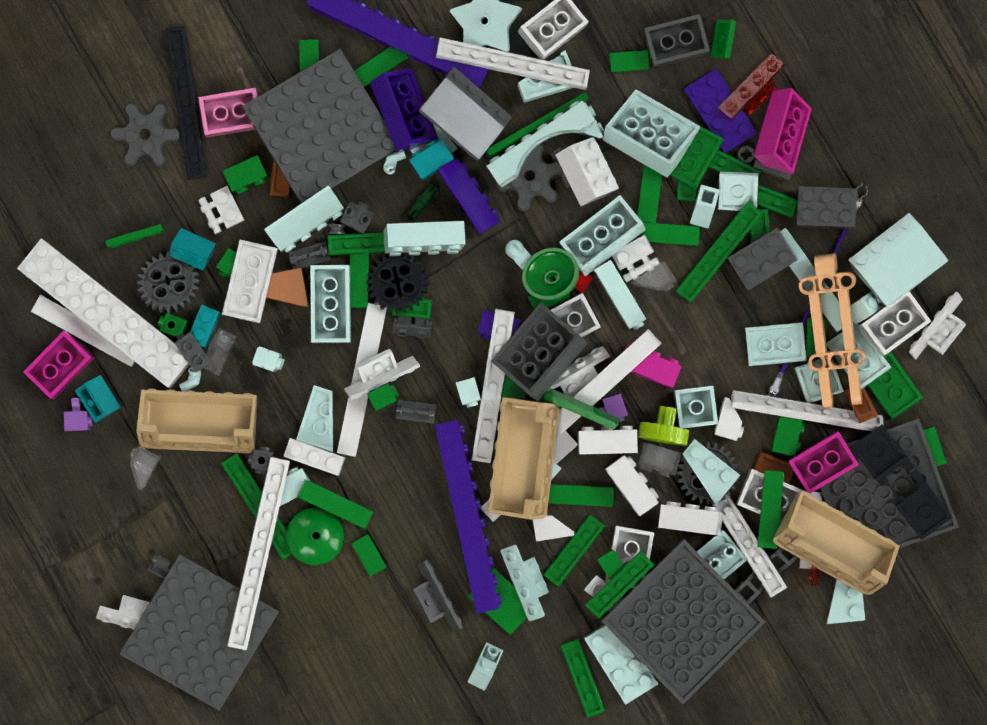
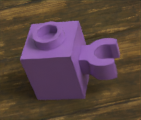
[599,394,628,422]
[64,398,93,431]

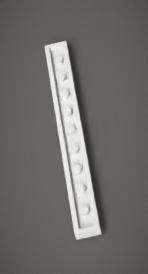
[227,457,290,650]

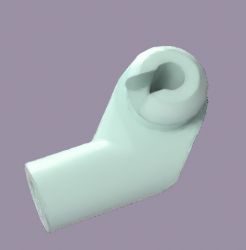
[383,151,406,175]
[179,367,201,392]

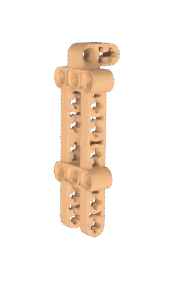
[799,253,866,408]

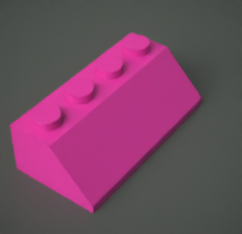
[754,88,812,174]

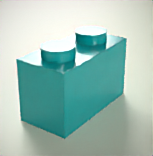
[410,139,454,181]
[169,228,216,271]
[190,305,222,348]
[75,375,121,423]

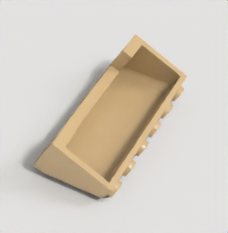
[136,388,257,453]
[488,397,560,519]
[773,490,900,595]

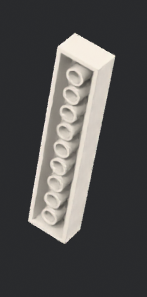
[17,239,189,388]

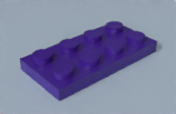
[683,69,757,153]

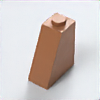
[266,268,310,307]

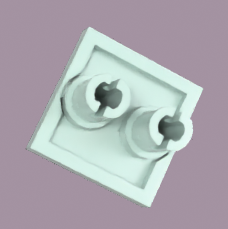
[696,530,747,579]

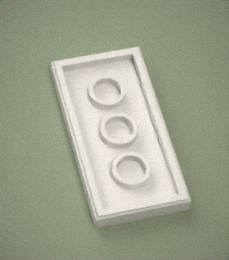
[222,240,278,323]

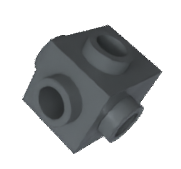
[340,201,374,234]
[248,446,277,475]

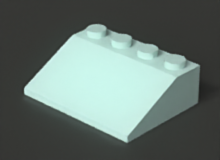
[603,90,700,178]
[264,185,345,253]
[849,213,948,308]

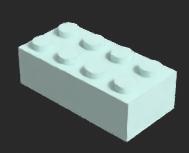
[559,195,646,276]
[384,221,465,256]
[310,265,351,343]
[584,625,658,705]

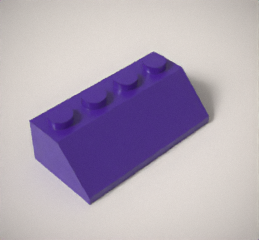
[370,68,438,152]
[437,158,500,236]

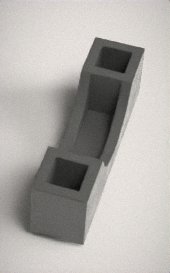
[734,546,798,605]

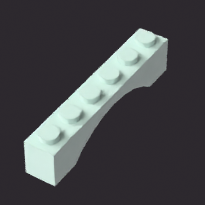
[487,101,597,187]

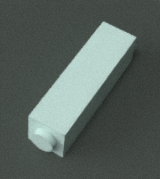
[594,260,646,331]

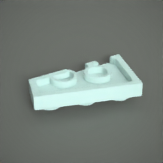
[517,50,574,103]
[296,385,333,452]
[683,439,740,505]
[826,579,865,624]

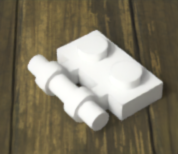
[198,186,245,234]
[612,235,660,282]

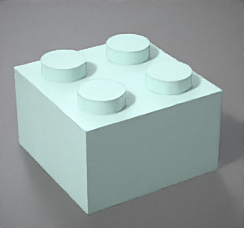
[674,386,718,428]

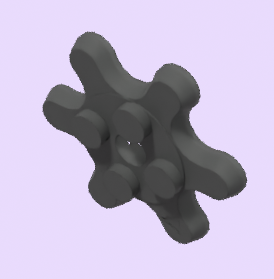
[110,103,181,167]
[496,143,563,211]

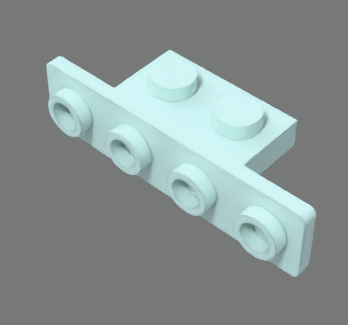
[500,545,549,621]

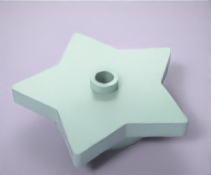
[450,0,522,52]

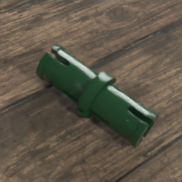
[406,182,439,220]

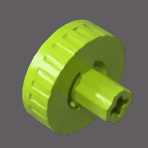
[638,406,689,446]

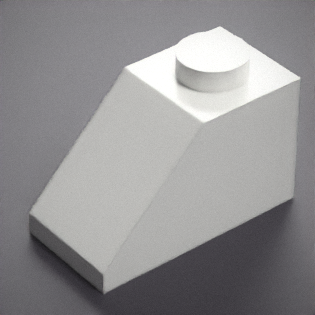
[713,397,744,441]
[533,514,574,541]

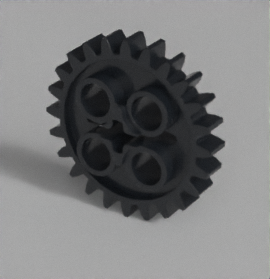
[366,253,429,314]

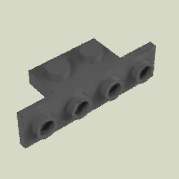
[410,560,463,632]

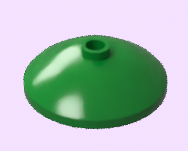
[522,248,579,301]
[286,508,344,565]

